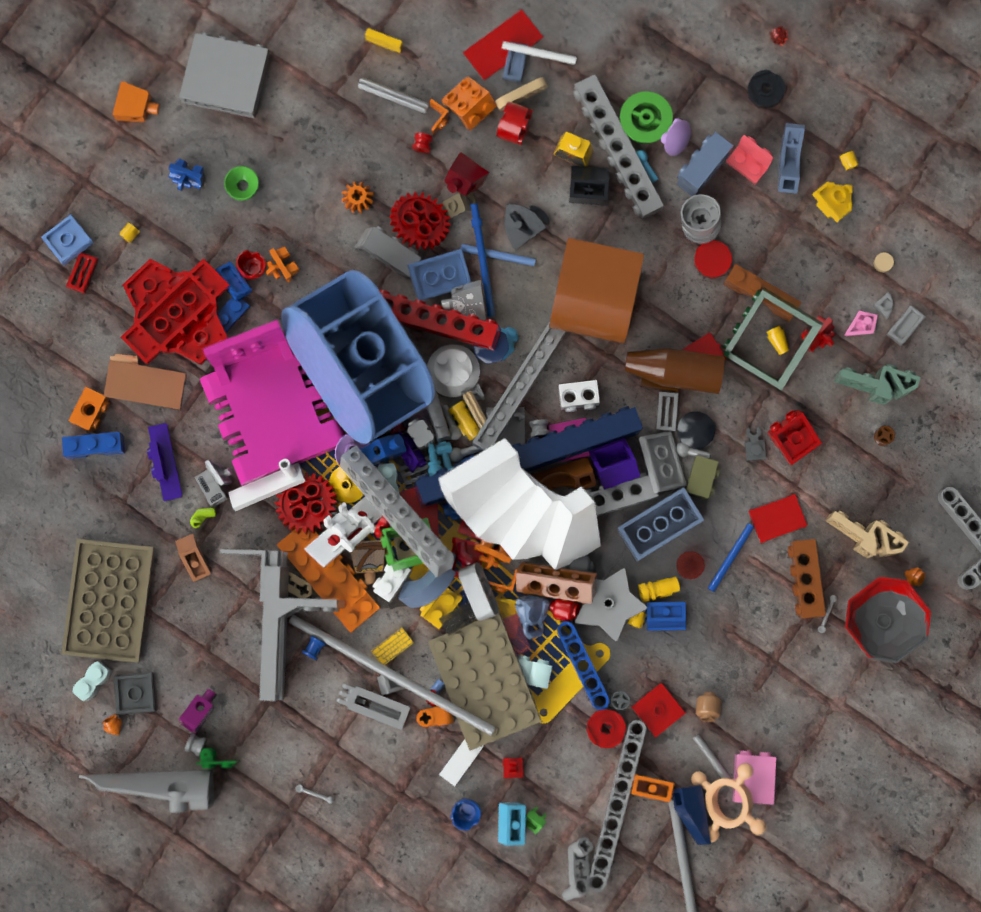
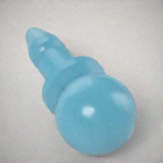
[427,443,443,476]

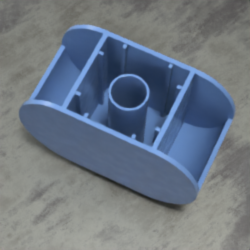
[281,270,435,444]

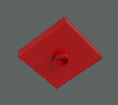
[631,683,686,738]

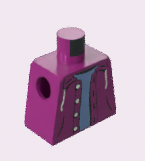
[179,689,217,735]

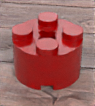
[496,101,534,146]

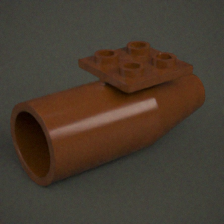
[625,348,725,394]

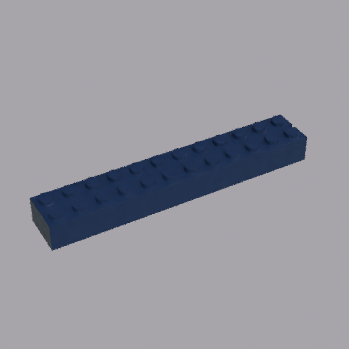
[414,406,643,508]

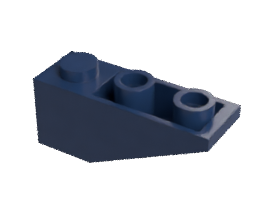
[672,785,711,845]

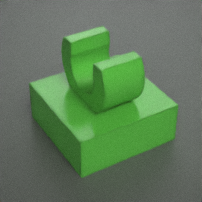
[525,807,546,834]

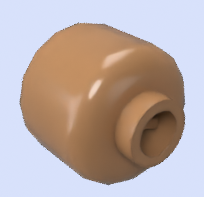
[696,692,722,722]

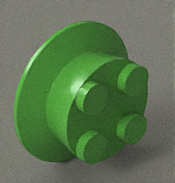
[620,91,673,143]

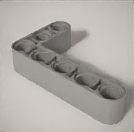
[938,487,981,590]

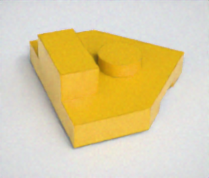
[812,182,853,222]

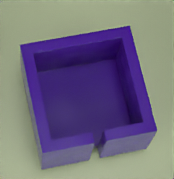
[589,438,640,490]

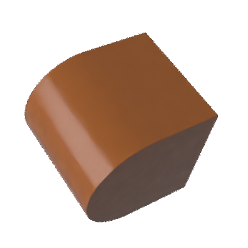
[549,238,644,344]

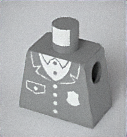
[441,280,487,320]

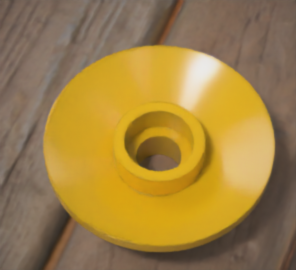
[329,467,364,503]

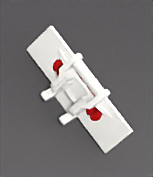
[305,496,382,568]

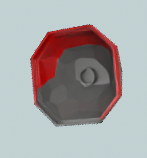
[845,577,931,663]

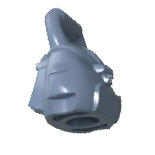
[515,594,550,639]

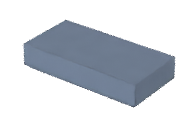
[503,42,528,83]

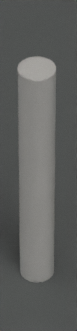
[693,734,731,779]

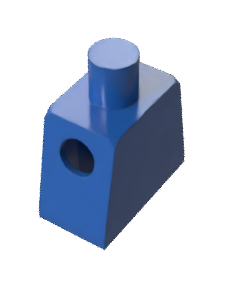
[360,434,406,465]

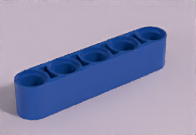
[557,622,609,710]

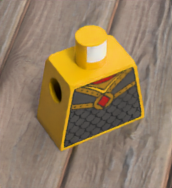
[553,132,593,166]

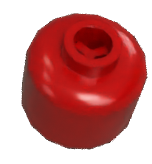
[550,598,580,622]

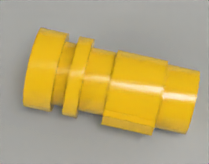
[448,400,480,441]
[638,576,680,603]

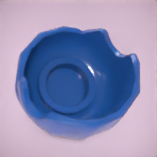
[451,799,481,831]

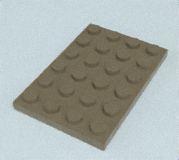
[61,539,154,663]
[428,612,542,751]

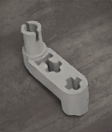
[562,837,593,901]

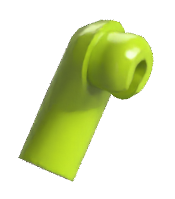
[190,507,216,528]

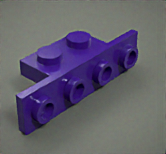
[147,423,183,502]

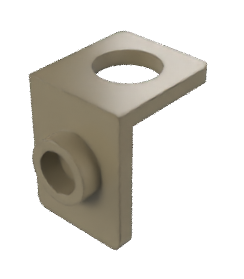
[442,193,476,219]

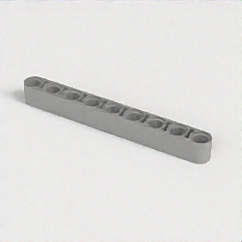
[589,720,646,892]

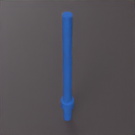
[470,203,496,317]

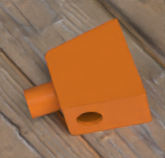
[112,81,160,122]

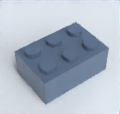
[677,132,733,196]

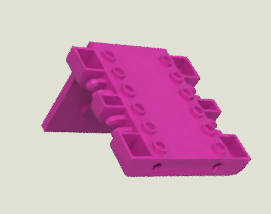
[200,320,345,486]

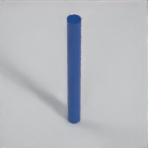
[708,523,754,592]

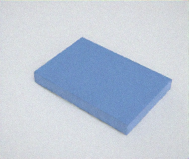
[407,249,471,300]

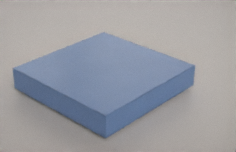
[41,214,94,266]

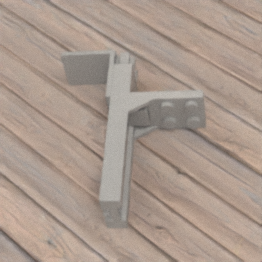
[220,549,345,701]

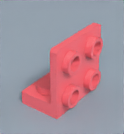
[726,135,774,185]

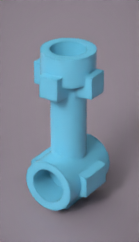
[435,441,455,470]

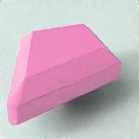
[845,311,878,336]

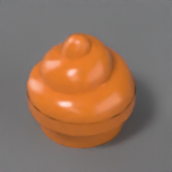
[905,567,926,587]
[103,715,122,736]

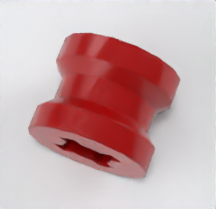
[412,133,433,153]

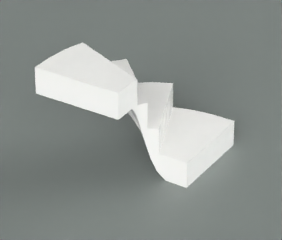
[439,438,601,570]

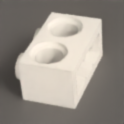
[558,380,600,412]

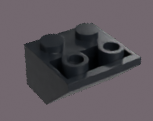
[569,165,609,206]

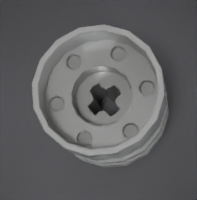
[680,194,722,244]

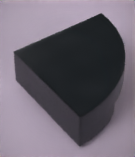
[530,205,549,225]

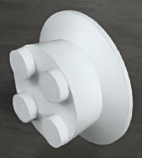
[427,344,480,397]

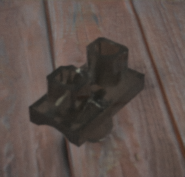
[439,602,478,636]

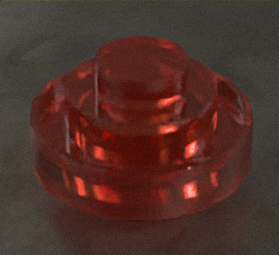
[676,551,705,580]

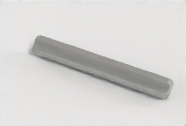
[358,78,429,113]

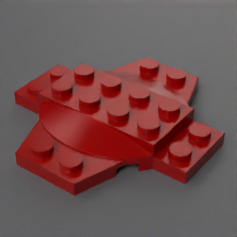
[120,258,230,365]

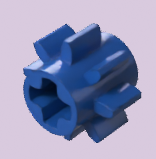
[442,500,460,521]

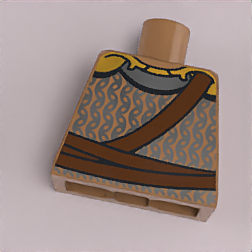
[351,540,387,585]

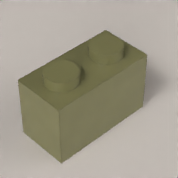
[686,455,721,500]

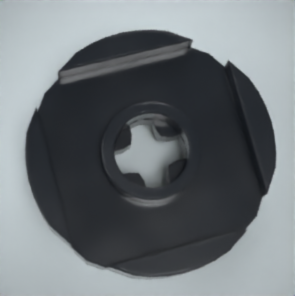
[747,70,785,108]

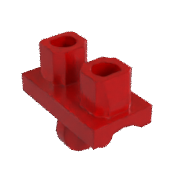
[801,316,835,352]

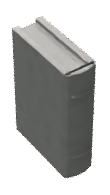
[426,386,451,443]

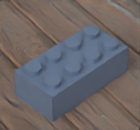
[616,487,704,562]

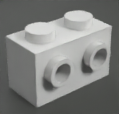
[373,559,412,603]

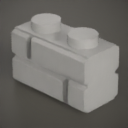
[407,418,436,450]

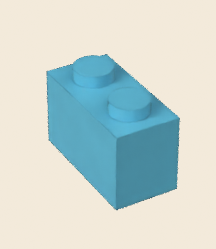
[498,802,526,845]

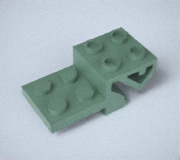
[834,364,921,405]

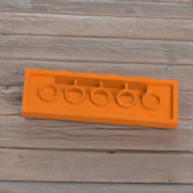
[277,529,380,633]

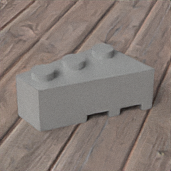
[355,226,421,278]

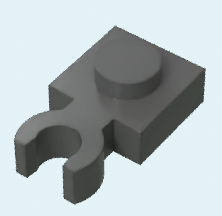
[744,427,766,461]

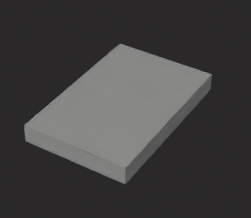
[639,431,687,493]

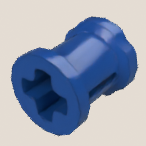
[301,636,326,661]

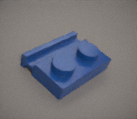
[646,602,686,631]

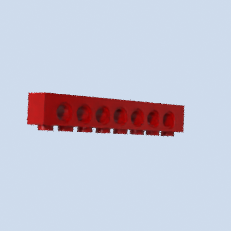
[379,289,502,351]

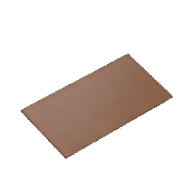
[104,360,186,410]

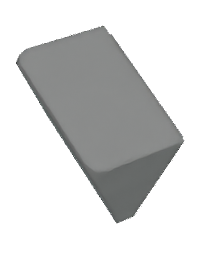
[377,671,405,695]

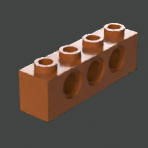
[787,539,826,619]
[516,562,597,604]

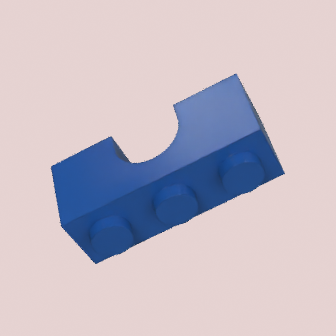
[62,432,125,459]

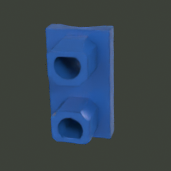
[169,159,203,191]

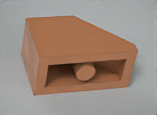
[175,534,211,582]

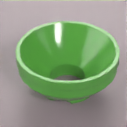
[224,166,259,201]

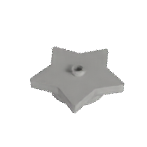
[575,568,647,642]

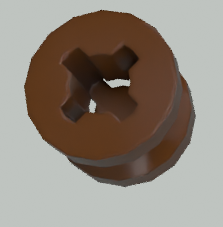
[874,425,895,446]

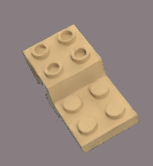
[825,511,909,558]

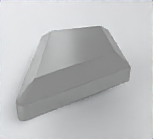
[205,459,233,486]

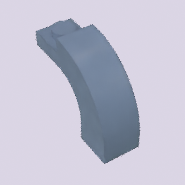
[778,123,805,194]
[398,549,456,608]

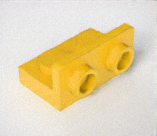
[420,587,462,629]

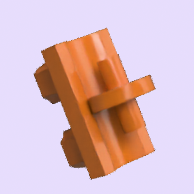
[266,246,300,283]
[474,540,512,570]

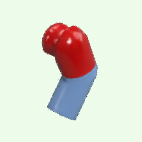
[426,679,445,707]

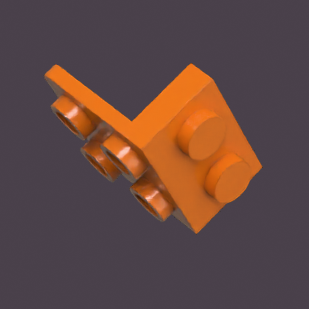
[442,77,497,131]

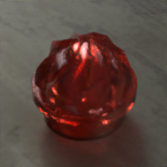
[769,26,788,45]

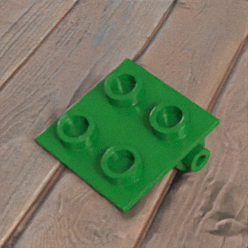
[196,748,241,768]

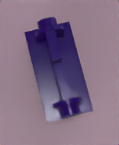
[399,432,426,473]

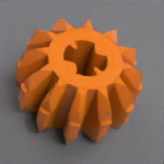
[342,181,374,213]

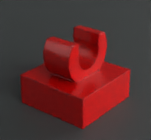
[503,758,523,778]

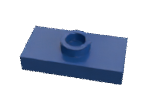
[215,261,252,301]

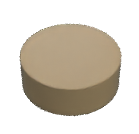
[874,253,894,272]

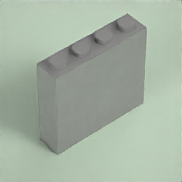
[179,32,270,119]

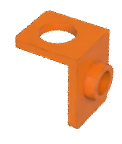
[430,99,449,135]
[488,569,518,593]

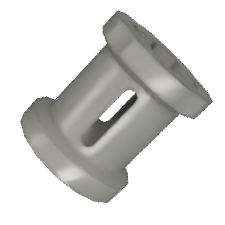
[461,384,485,407]

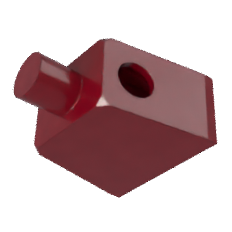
[444,152,489,196]

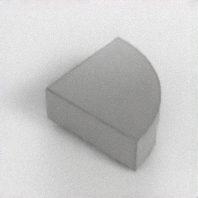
[873,292,893,319]

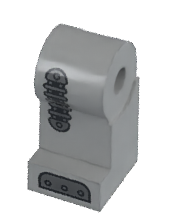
[195,469,228,508]

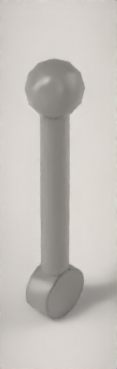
[818,595,837,633]
[295,785,334,804]

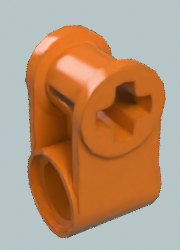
[416,706,455,727]

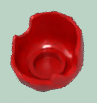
[236,250,267,279]

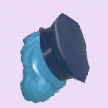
[473,327,519,364]

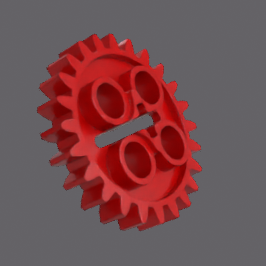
[389,192,451,250]
[275,472,338,535]

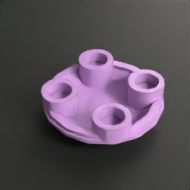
[661,118,691,156]

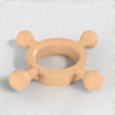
[691,763,766,842]

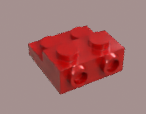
[767,410,822,465]

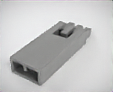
[336,684,411,730]

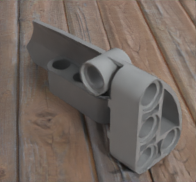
[79,770,214,812]

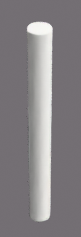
[502,41,576,64]

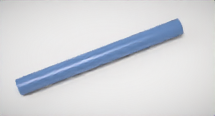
[461,244,536,266]

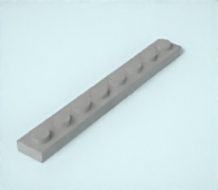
[472,322,567,451]

